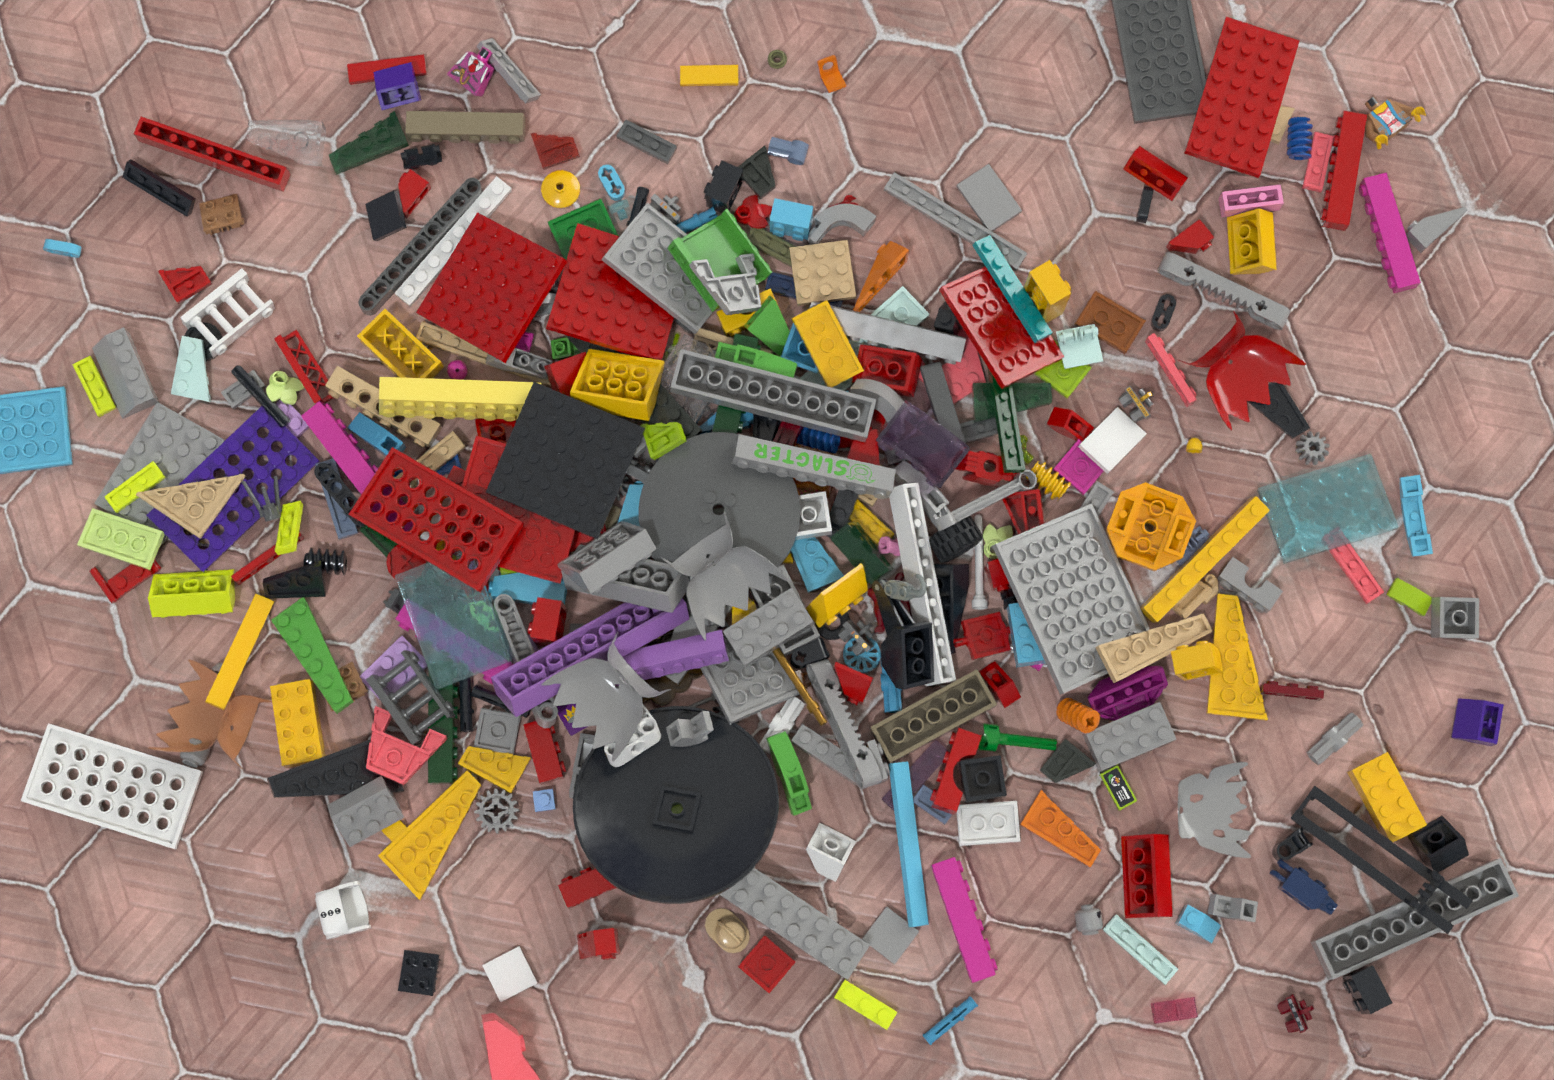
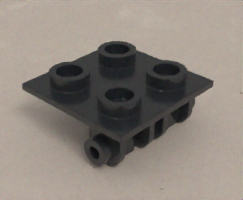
[398,950,441,996]

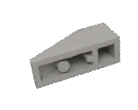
[1406,207,1468,253]

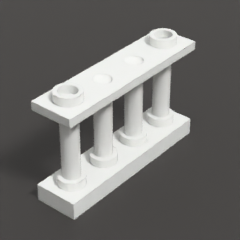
[180,269,275,358]

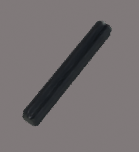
[231,365,290,427]

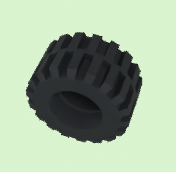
[929,516,983,563]

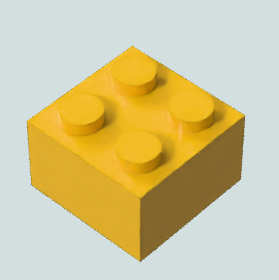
[1171,641,1224,681]

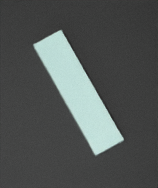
[1102,914,1179,985]

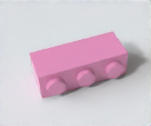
[1218,185,1284,218]

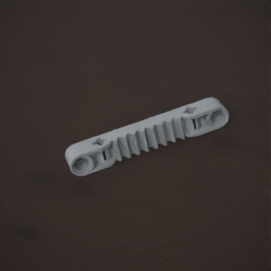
[1157,252,1291,330]
[493,594,558,728]
[806,659,882,789]

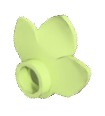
[266,371,304,405]
[983,524,1013,560]

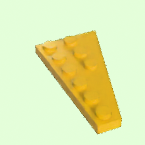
[1206,594,1268,721]
[378,770,482,900]

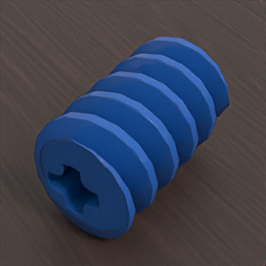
[1287,117,1313,160]
[796,427,840,454]

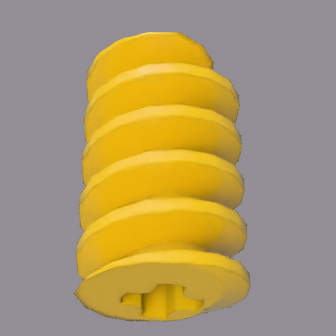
[1026,461,1071,501]

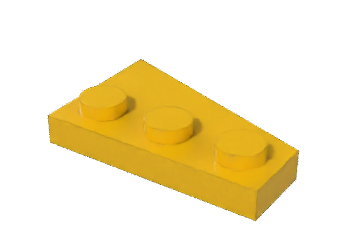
[458,746,531,794]

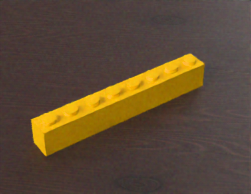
[1140,496,1270,623]

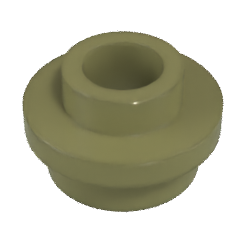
[768,50,787,69]

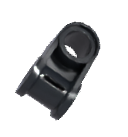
[790,638,830,669]
[1272,827,1313,861]

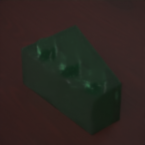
[830,522,894,585]

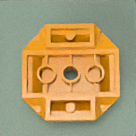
[1106,482,1196,572]

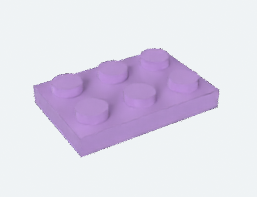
[360,636,428,697]

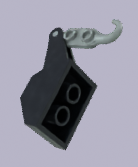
[872,574,934,690]

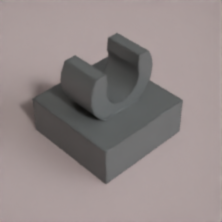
[383,588,411,614]

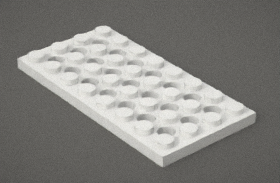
[21,723,203,849]

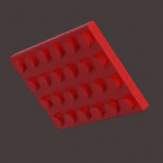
[939,266,1064,389]

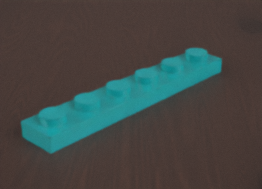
[972,235,1053,343]

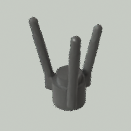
[242,476,282,522]

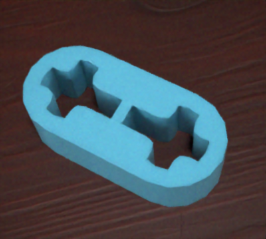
[598,165,625,201]
[43,239,82,258]

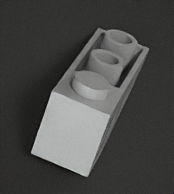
[485,348,552,380]

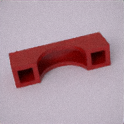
[930,728,982,815]

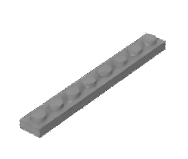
[884,172,1027,271]

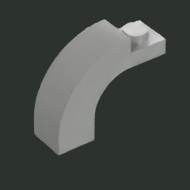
[808,204,876,245]
[850,379,908,441]

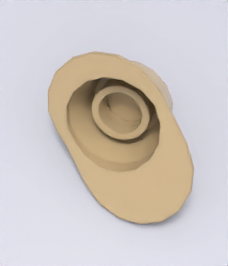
[705,908,750,953]

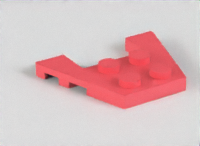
[918,328,986,404]
[366,706,448,785]

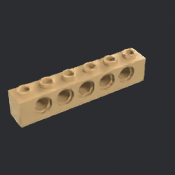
[325,366,442,448]

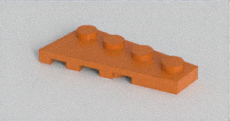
[1020,790,1101,868]

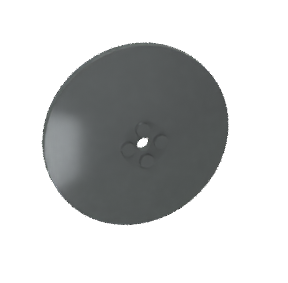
[639,432,800,582]

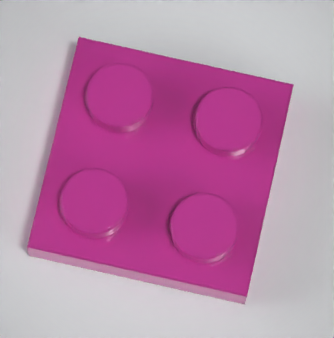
[1053,439,1104,496]

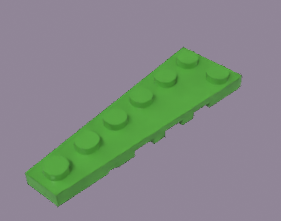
[271,597,354,714]

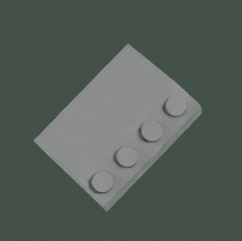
[557,521,656,594]

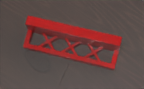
[274,329,334,404]

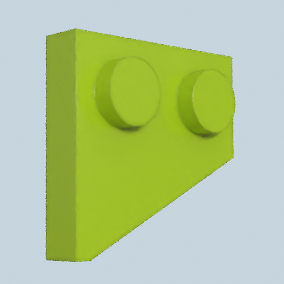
[640,422,687,460]

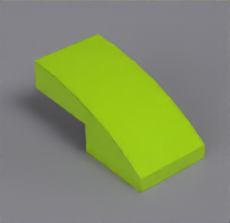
[1386,578,1432,616]

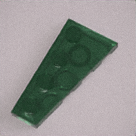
[328,111,409,175]
[972,383,1052,423]

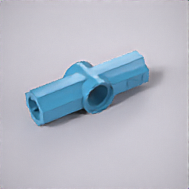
[880,655,902,713]

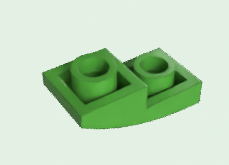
[550,337,580,360]

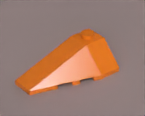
[853,241,909,312]

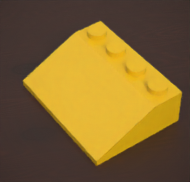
[570,349,665,421]

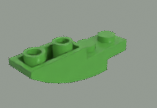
[715,342,797,378]
[766,731,812,816]

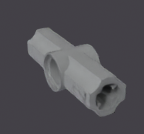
[1306,712,1363,765]

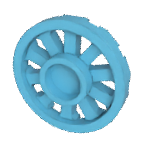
[843,636,881,673]

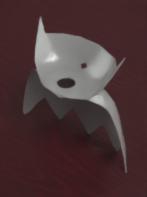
[661,512,789,640]
[542,632,671,761]

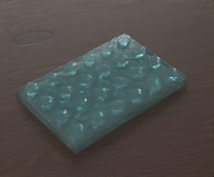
[1257,454,1399,564]
[395,551,513,690]

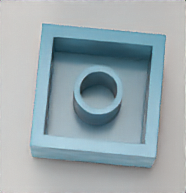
[770,198,813,241]

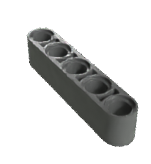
[920,361,967,458]

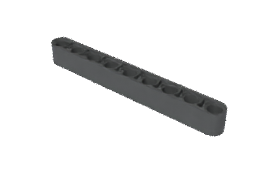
[358,178,483,316]

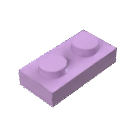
[276,400,310,439]

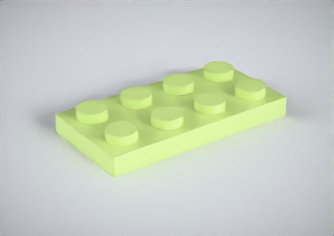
[77,508,165,570]

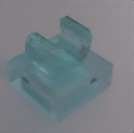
[607,199,629,220]

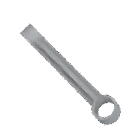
[934,470,1037,531]

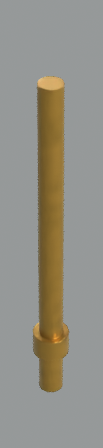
[772,647,827,726]

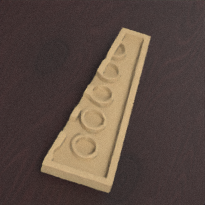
[1095,614,1213,683]

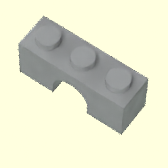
[1217,557,1283,613]

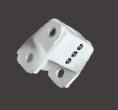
[315,881,371,940]

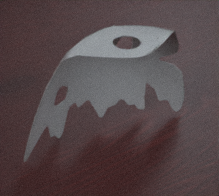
[1178,762,1252,858]

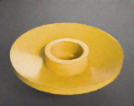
[541,170,580,208]

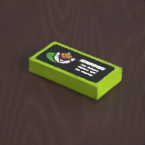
[1099,765,1137,811]

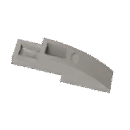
[893,460,950,530]

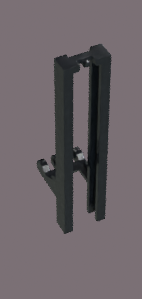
[1291,786,1473,934]

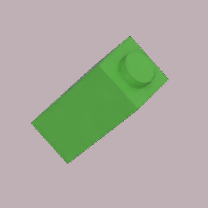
[744,295,790,357]

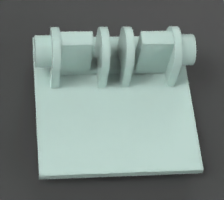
[1056,324,1103,369]

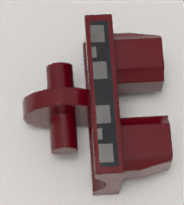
[1277,994,1315,1033]

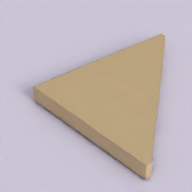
[136,474,246,539]

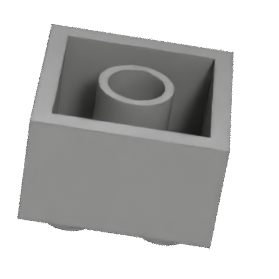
[1431,597,1479,639]

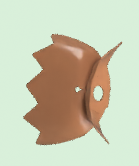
[149,659,272,769]

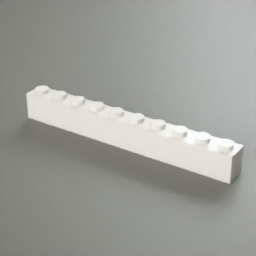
[889,483,956,686]

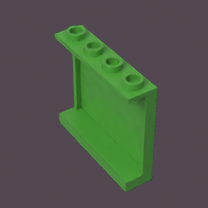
[667,209,772,312]

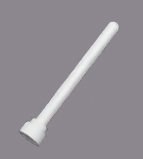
[972,514,988,610]

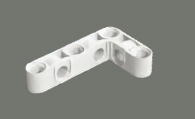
[604,686,661,767]

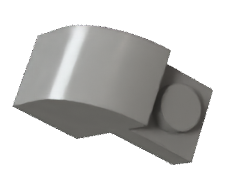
[666,711,714,747]
[1208,894,1258,922]

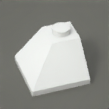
[806,823,856,882]

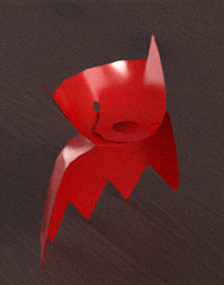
[1178,311,1306,431]

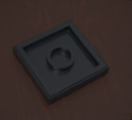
[365,190,407,241]

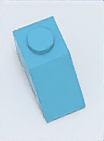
[1175,905,1221,943]

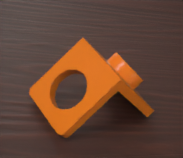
[817,55,846,93]

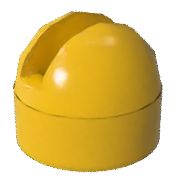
[1186,438,1202,453]

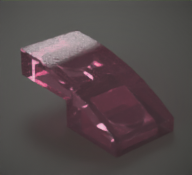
[1151,997,1198,1024]

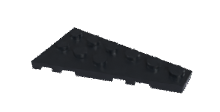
[267,739,404,798]

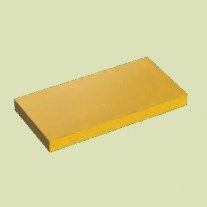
[791,300,864,388]

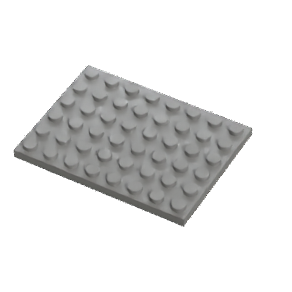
[992,504,1150,695]

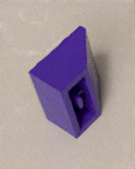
[374,62,422,110]
[1451,698,1504,747]

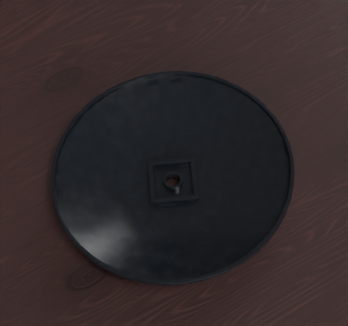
[573,706,779,904]

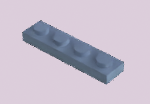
[315,459,359,540]

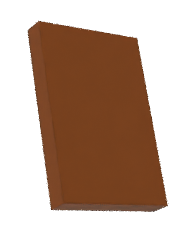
[1074,291,1146,355]

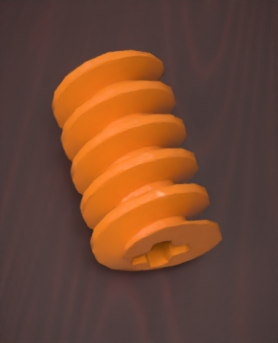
[1056,698,1100,733]

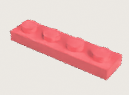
[1145,333,1196,407]

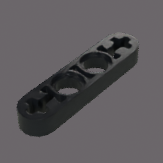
[314,463,366,527]

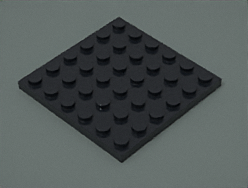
[486,382,645,540]

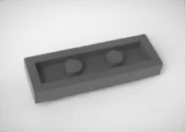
[616,120,677,165]

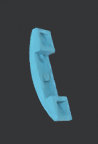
[1399,475,1433,557]

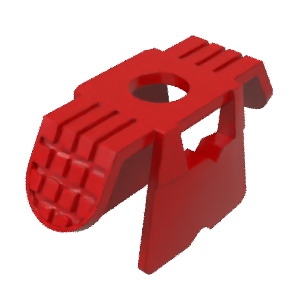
[953,451,1017,488]

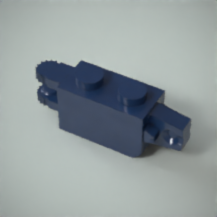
[1269,860,1338,915]

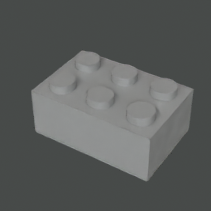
[327,776,404,847]

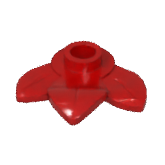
[734,195,772,229]

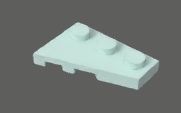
[171,336,211,402]

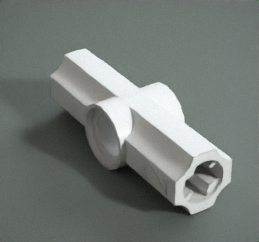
[759,697,805,754]

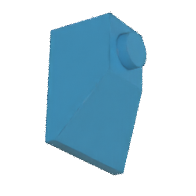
[781,323,818,374]

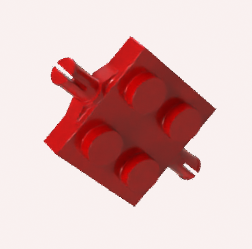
[953,612,1011,660]

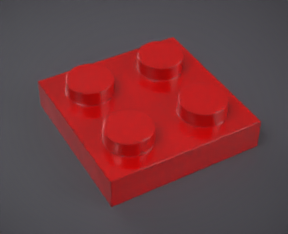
[738,935,796,994]

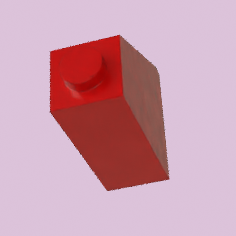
[544,352,586,397]
[847,427,880,466]

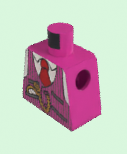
[447,47,494,96]

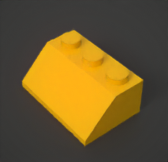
[1227,208,1277,275]
[805,564,868,628]

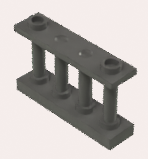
[366,650,456,745]

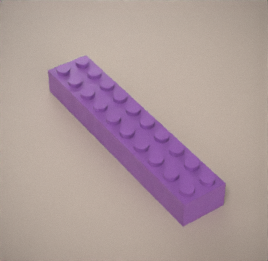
[491,599,689,717]

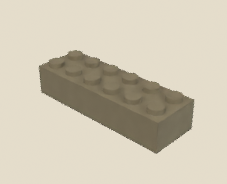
[870,669,997,764]

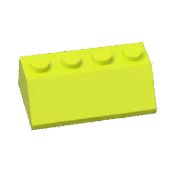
[148,569,235,618]

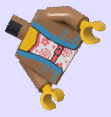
[1365,97,1426,149]

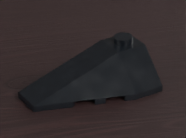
[934,563,969,646]

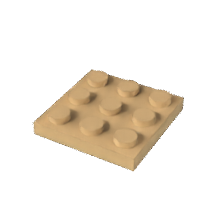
[789,240,856,306]

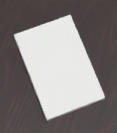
[1078,407,1147,474]
[956,801,1020,846]

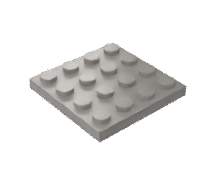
[700,639,799,725]

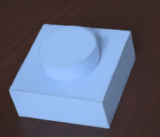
[533,789,556,812]

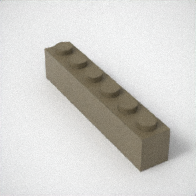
[405,111,525,144]

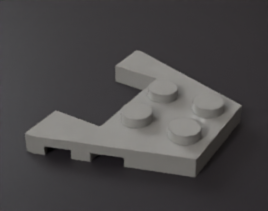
[689,254,761,315]

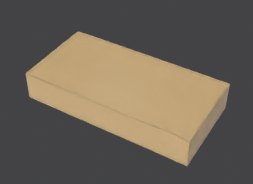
[1171,581,1213,619]

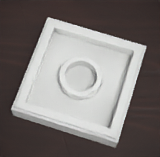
[482,946,538,1002]

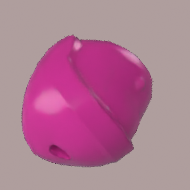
[447,360,468,380]

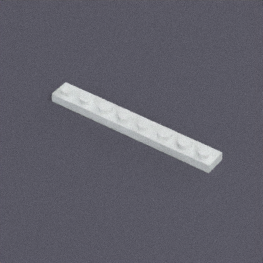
[395,176,512,307]

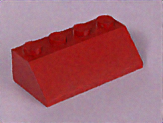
[1121,834,1173,918]

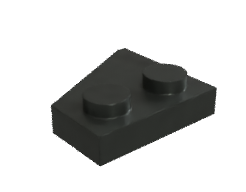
[738,146,776,200]
[1039,739,1096,783]

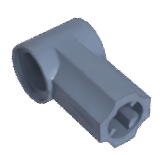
[768,137,809,165]

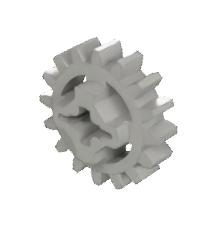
[474,789,519,834]

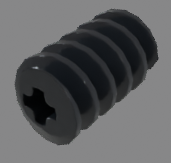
[303,547,347,576]

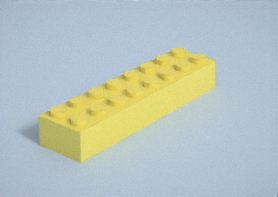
[379,377,542,421]

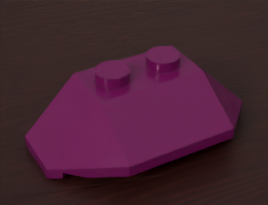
[1087,666,1168,721]

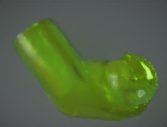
[1020,435,1034,465]

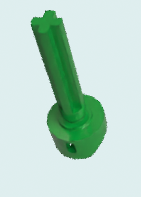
[978,723,1057,752]

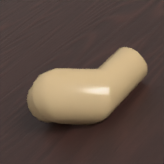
[1202,574,1219,605]

